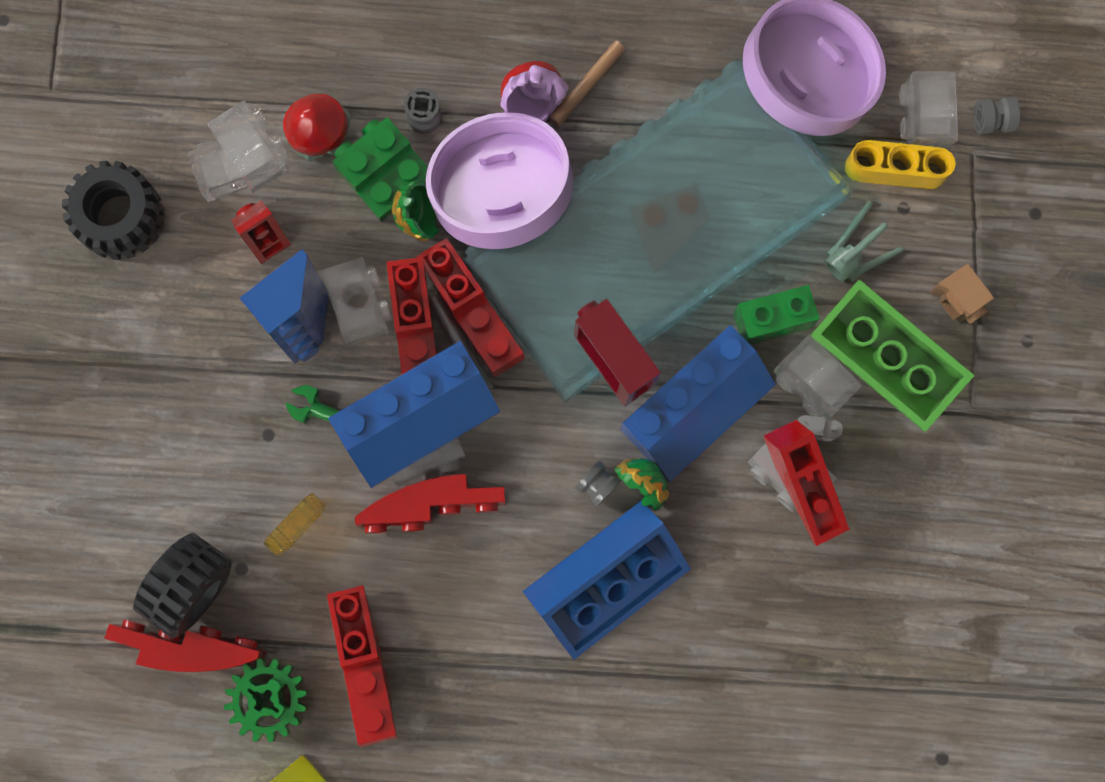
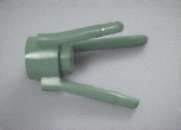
[824,201,904,282]

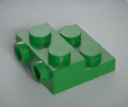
[332,117,428,222]

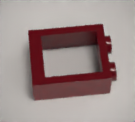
[574,298,661,407]

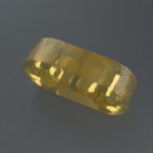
[264,493,327,557]

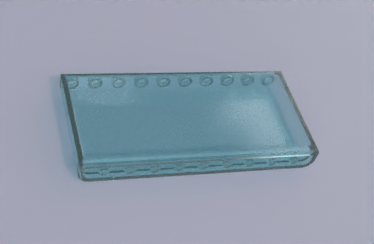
[463,59,853,404]

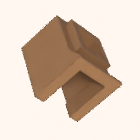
[929,263,994,324]

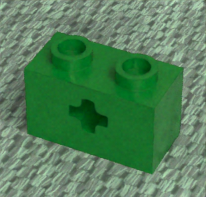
[733,284,820,345]

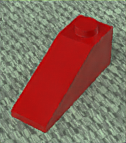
[231,200,291,264]
[763,420,850,546]

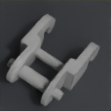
[797,415,843,442]

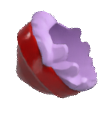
[500,61,569,122]

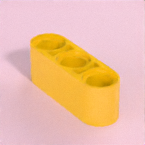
[844,140,956,189]

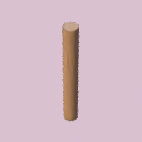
[548,40,625,127]

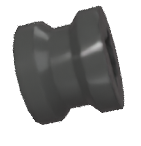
[575,461,622,507]

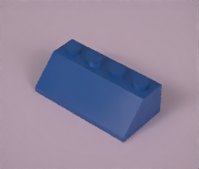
[240,249,330,364]
[620,325,776,483]
[328,341,500,488]
[522,501,691,660]

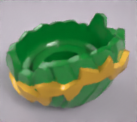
[392,181,439,241]
[614,458,669,511]

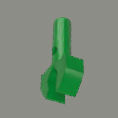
[285,385,340,424]

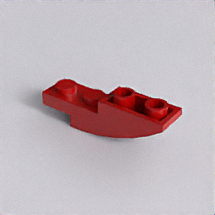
[416,238,526,378]
[386,257,437,375]
[355,474,506,534]
[326,585,398,748]
[104,619,266,672]

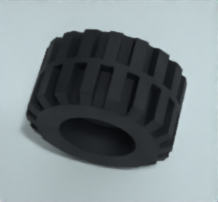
[62,161,165,260]
[133,533,232,638]

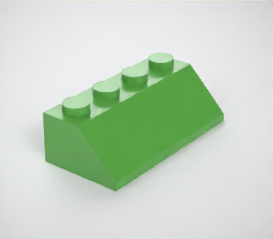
[810,280,975,432]

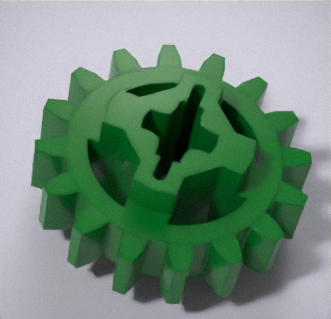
[224,658,309,742]

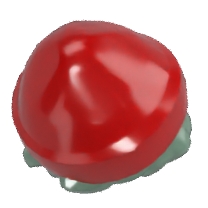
[283,94,351,162]

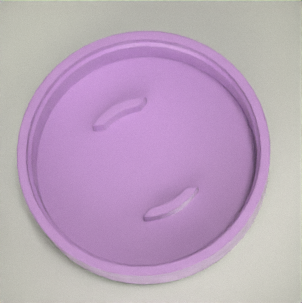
[743,0,886,136]
[426,112,574,249]

